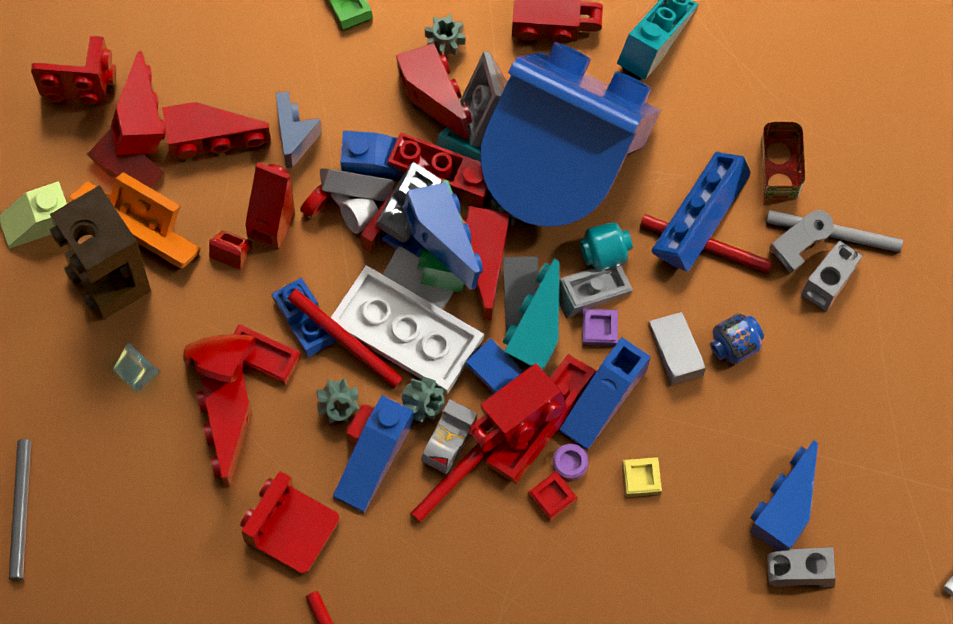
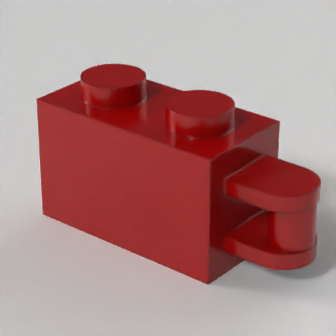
[511,0,603,43]
[468,363,567,452]

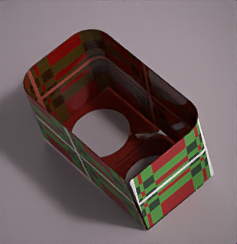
[761,122,805,198]

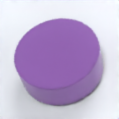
[553,444,588,481]

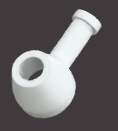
[331,193,378,234]

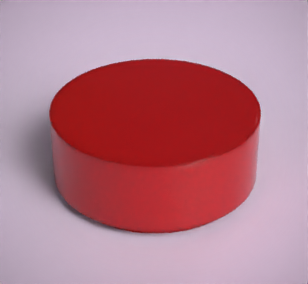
[300,184,331,218]

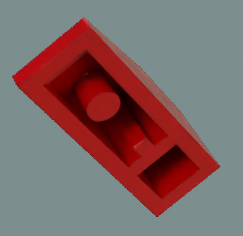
[462,206,510,320]

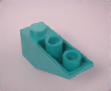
[616,0,699,80]
[502,259,560,371]

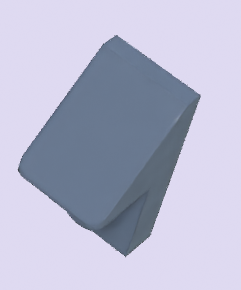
[275,91,322,168]

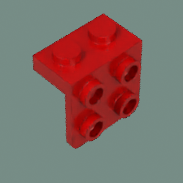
[31,36,117,105]
[240,470,340,574]

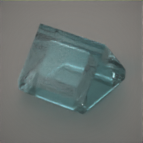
[113,343,160,392]

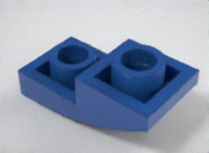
[271,278,337,357]

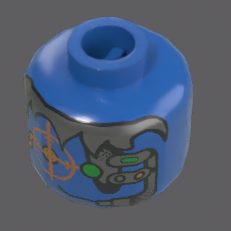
[710,313,764,365]

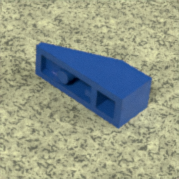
[340,131,404,182]
[333,395,413,513]

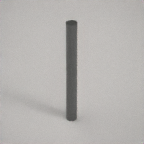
[9,439,32,581]

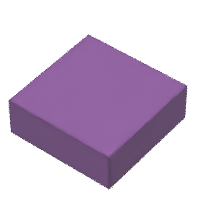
[582,309,618,347]

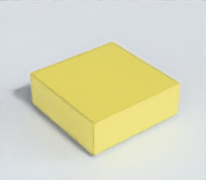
[622,457,662,497]

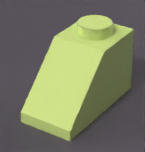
[0,181,67,249]

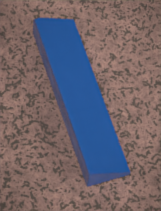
[651,152,751,271]

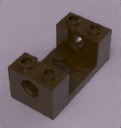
[49,185,151,320]

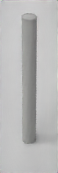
[766,210,903,253]

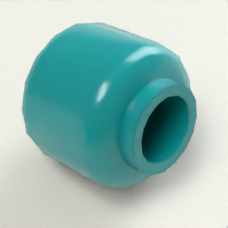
[580,222,633,271]

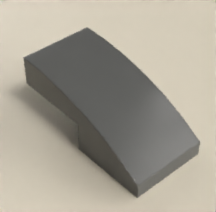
[375,162,442,243]
[503,256,539,332]

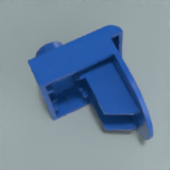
[481,42,661,226]

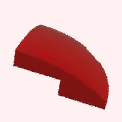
[183,334,255,383]

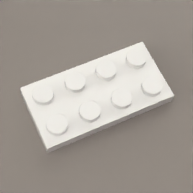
[331,265,484,394]

